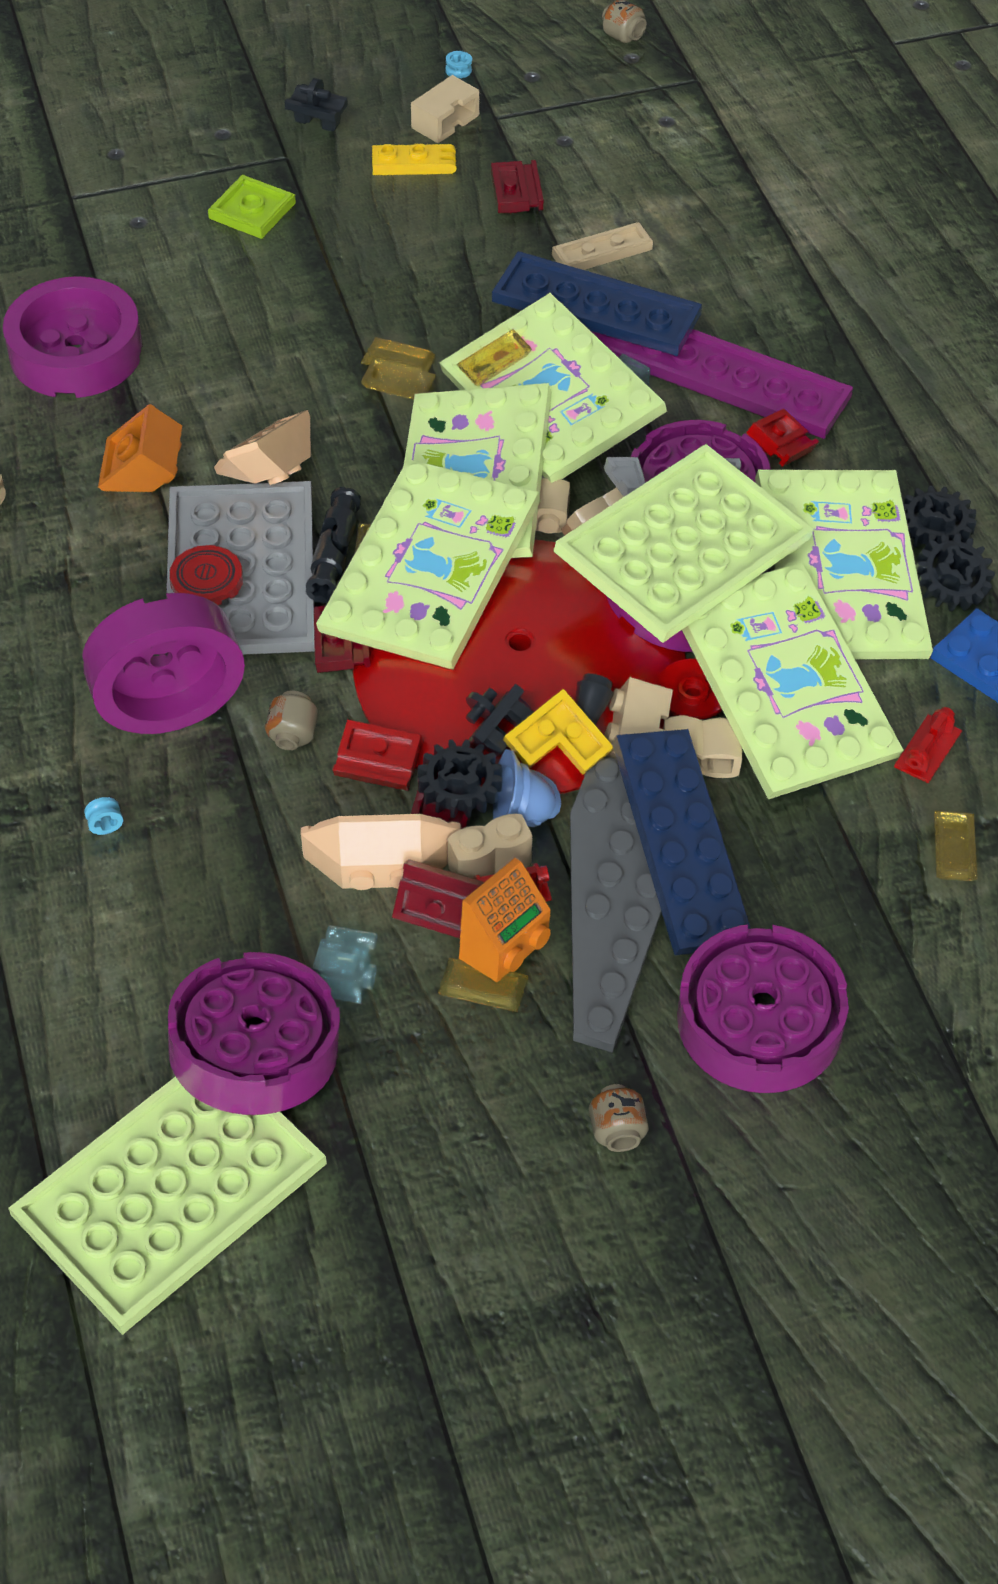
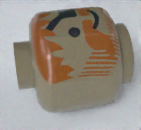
[602,0,646,43]
[265,691,318,750]
[589,1084,649,1152]

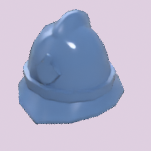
[493,749,561,827]

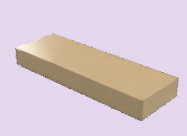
[552,222,653,270]

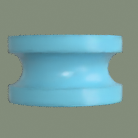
[446,51,472,78]
[84,797,123,835]

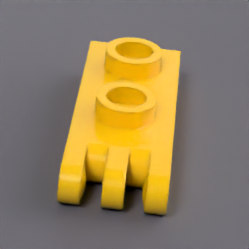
[372,144,456,175]

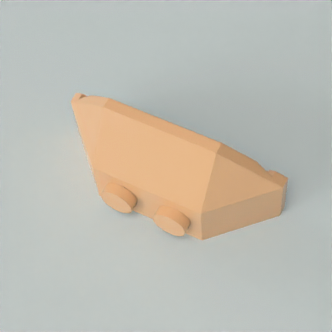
[214,410,311,485]
[301,814,461,890]

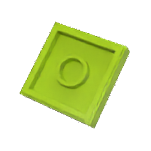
[208,175,296,239]

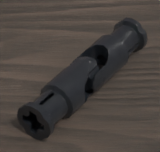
[305,487,361,603]

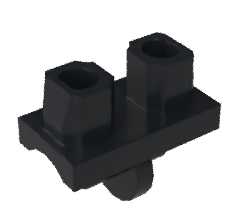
[285,78,348,131]
[466,684,534,757]

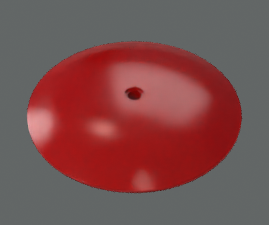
[353,540,686,794]

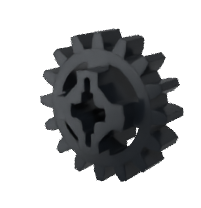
[903,486,977,547]
[916,533,995,612]
[418,739,503,818]

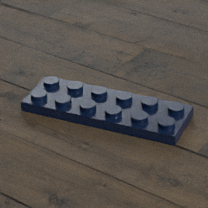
[492,251,702,356]
[612,729,751,955]

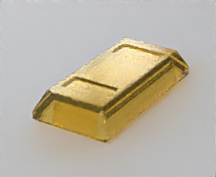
[457,329,532,386]
[361,337,435,379]
[361,359,436,400]
[934,811,977,881]
[438,958,528,1012]

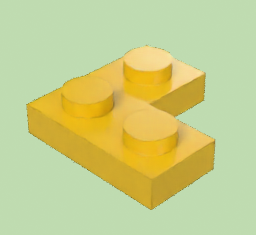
[503,689,613,775]

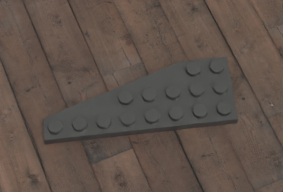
[570,756,662,1053]

